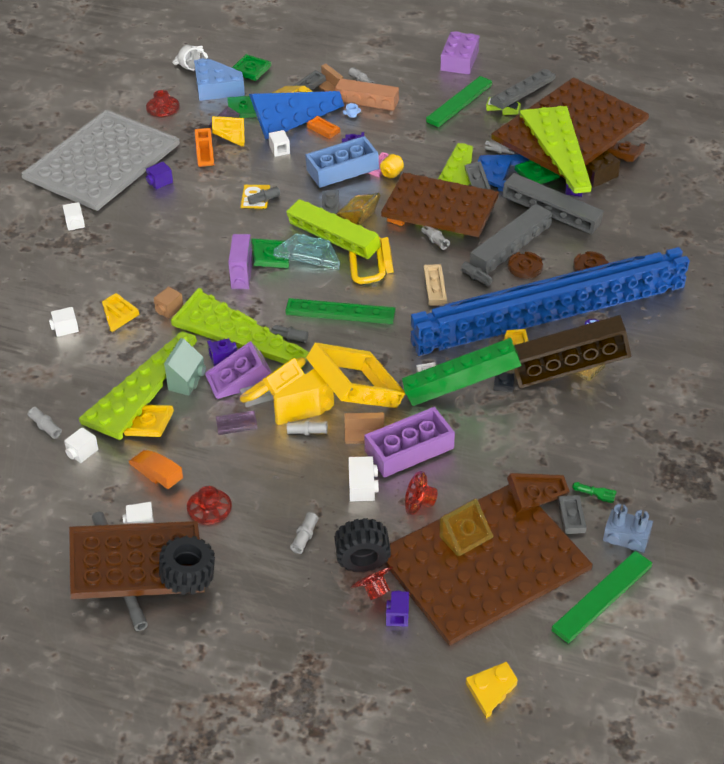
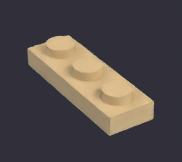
[424,264,447,306]

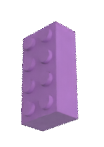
[365,407,455,477]

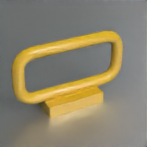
[349,237,394,284]
[240,357,306,403]

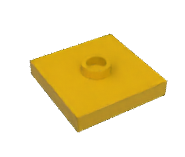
[124,405,174,437]

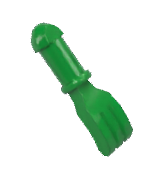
[572,482,617,503]

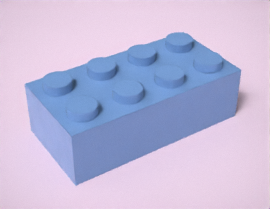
[305,136,379,188]

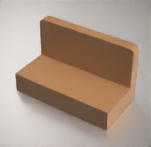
[318,64,344,92]
[345,412,384,444]

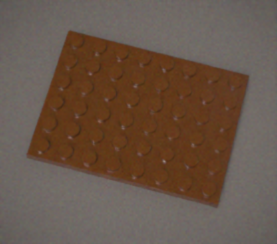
[491,77,649,178]
[385,484,593,646]

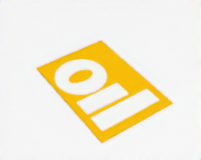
[240,185,270,209]

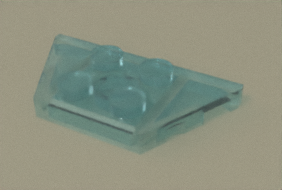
[273,234,340,270]

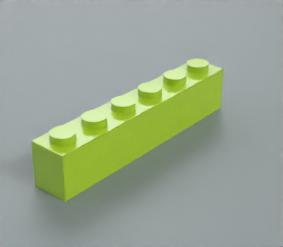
[286,199,381,259]

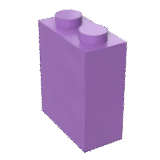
[229,234,253,289]

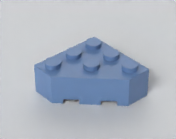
[194,58,245,101]

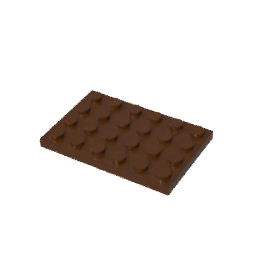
[381,172,499,237]
[69,521,205,599]

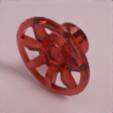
[146,90,180,117]
[405,471,438,515]
[187,486,232,524]
[350,566,394,601]

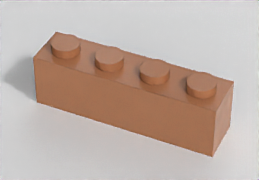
[335,78,399,110]

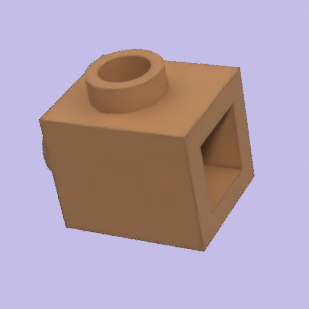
[154,286,183,319]

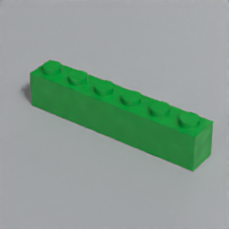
[402,338,522,406]

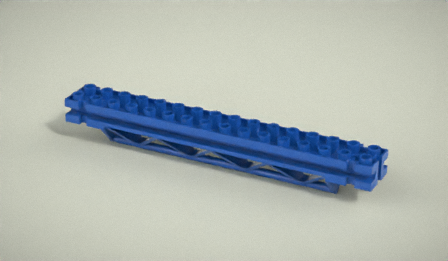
[411,247,690,356]

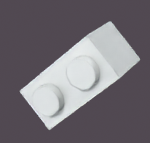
[349,456,379,502]

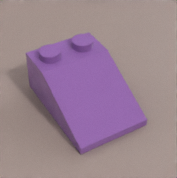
[205,341,272,399]

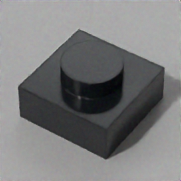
[494,373,515,392]

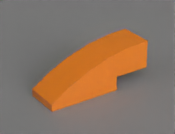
[195,128,214,167]
[129,450,183,489]

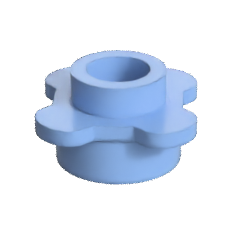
[343,103,361,117]

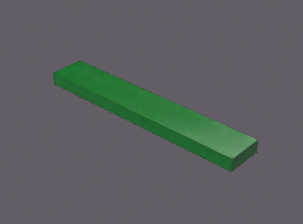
[426,76,492,128]
[285,298,396,324]
[551,550,653,644]

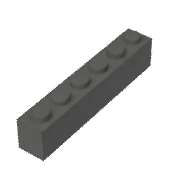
[502,173,604,235]
[470,204,552,274]

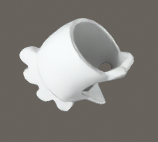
[173,45,208,71]

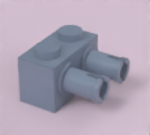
[603,504,653,553]

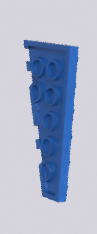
[249,91,344,139]

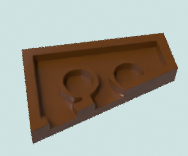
[607,141,645,162]
[507,473,570,512]

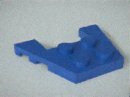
[477,154,530,192]

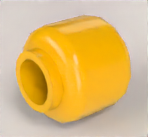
[380,154,404,179]

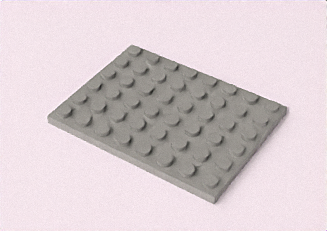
[21,110,180,211]

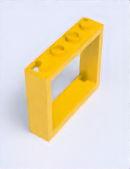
[306,342,406,408]

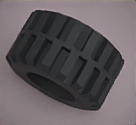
[334,518,391,572]
[159,535,215,595]

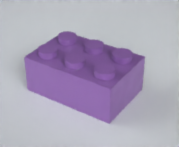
[441,31,479,75]

